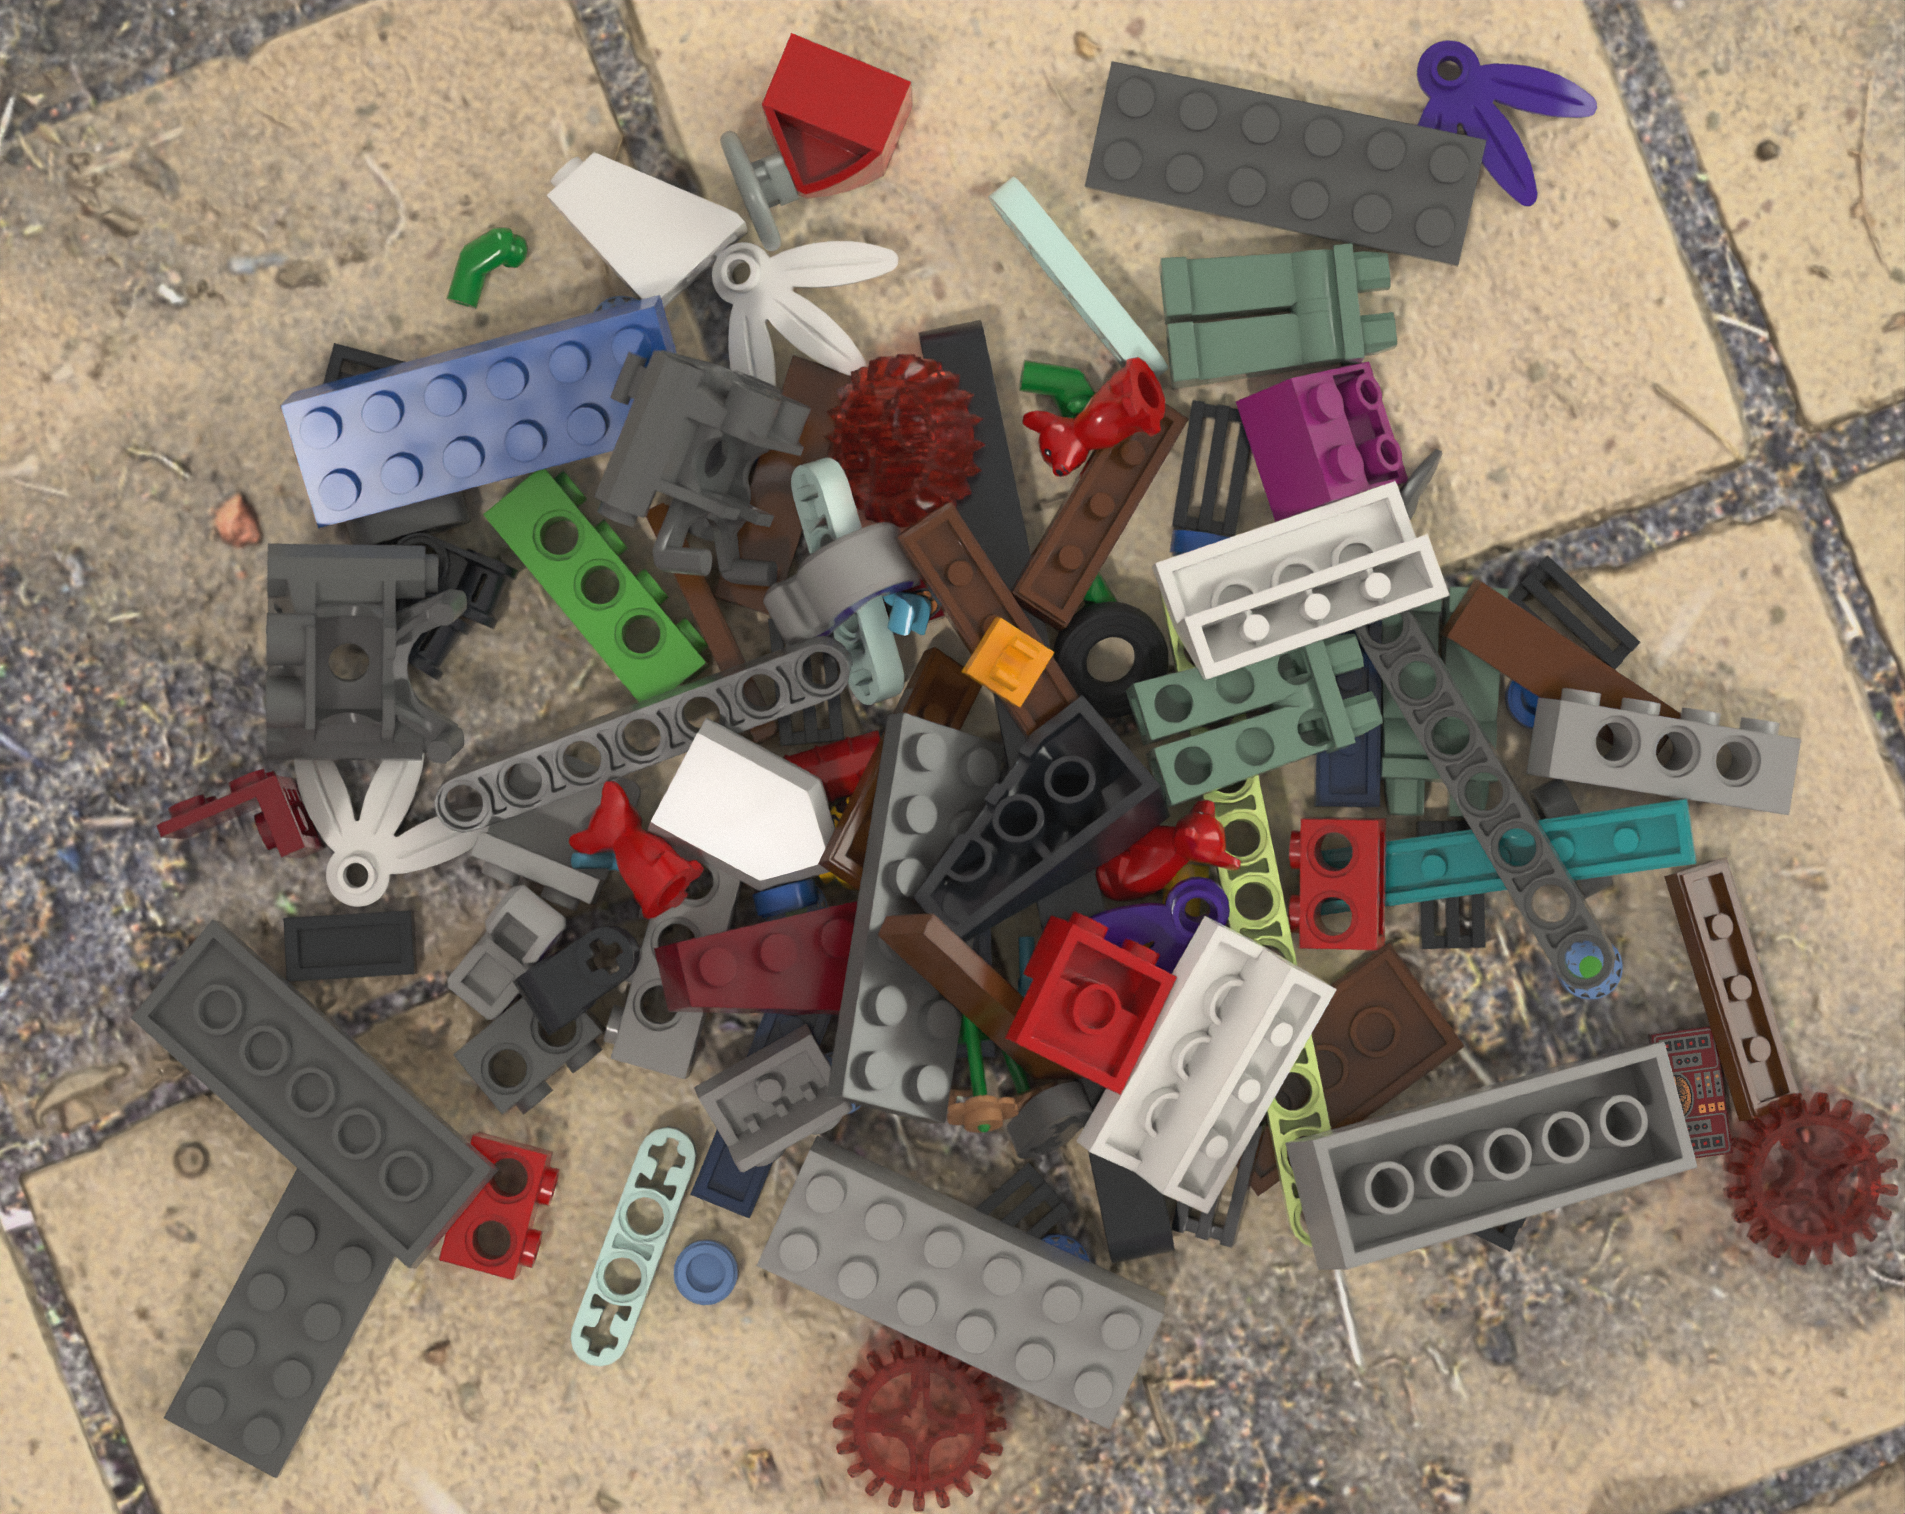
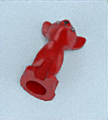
[1022,357,1165,477]
[569,781,704,919]
[1095,800,1241,902]

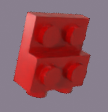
[1005,911,1177,1095]

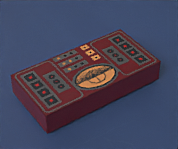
[1648,1026,1733,1158]

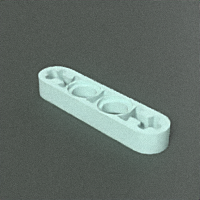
[988,177,1168,378]
[791,457,905,705]
[570,1126,697,1367]

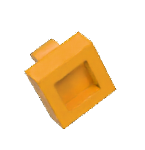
[961,617,1054,707]

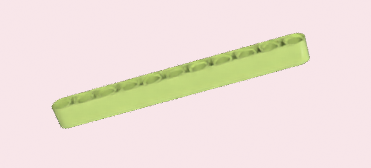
[1161,594,1331,1248]

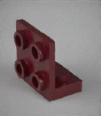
[156,769,325,859]

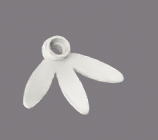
[712,241,898,386]
[294,753,490,907]

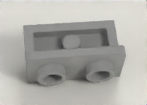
[694,1024,853,1172]

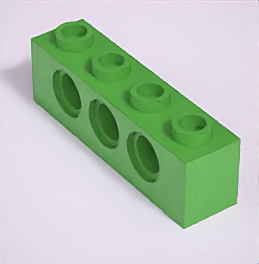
[483,469,709,702]

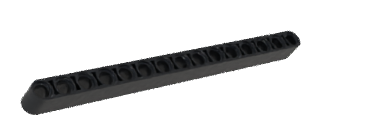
[918,320,1175,1264]

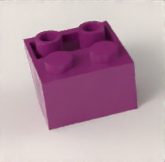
[1235,361,1408,522]

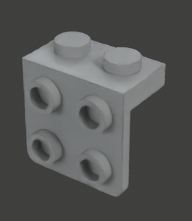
[470,742,641,911]

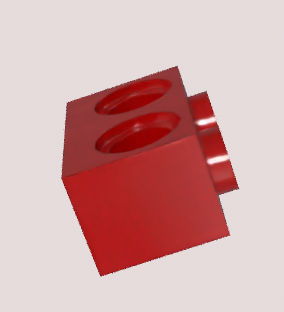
[1289,817,1386,950]
[439,1132,560,1280]

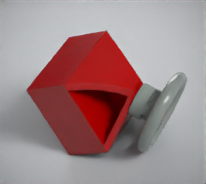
[720,33,913,251]

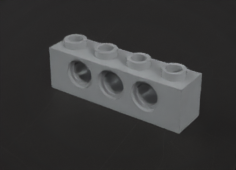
[1526,688,1801,815]
[604,840,743,1079]

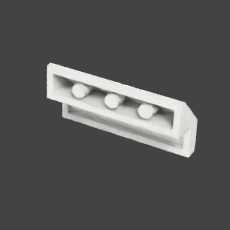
[1152,481,1449,681]
[1077,916,1337,1214]

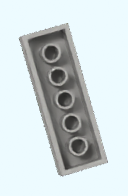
[1285,1042,1698,1270]
[756,1136,1165,1429]

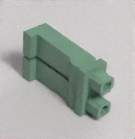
[1159,243,1397,389]
[1380,587,1509,818]
[1126,634,1383,808]

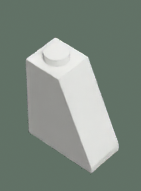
[547,152,748,308]

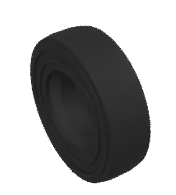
[1053,601,1169,718]

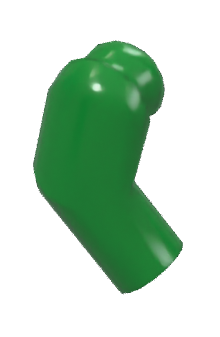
[446,227,528,309]

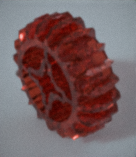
[823,354,986,528]
[1723,1092,1899,1265]
[833,1338,1007,1512]

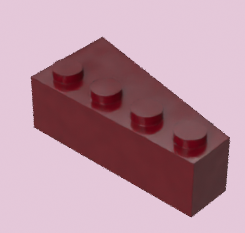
[654,901,858,1015]

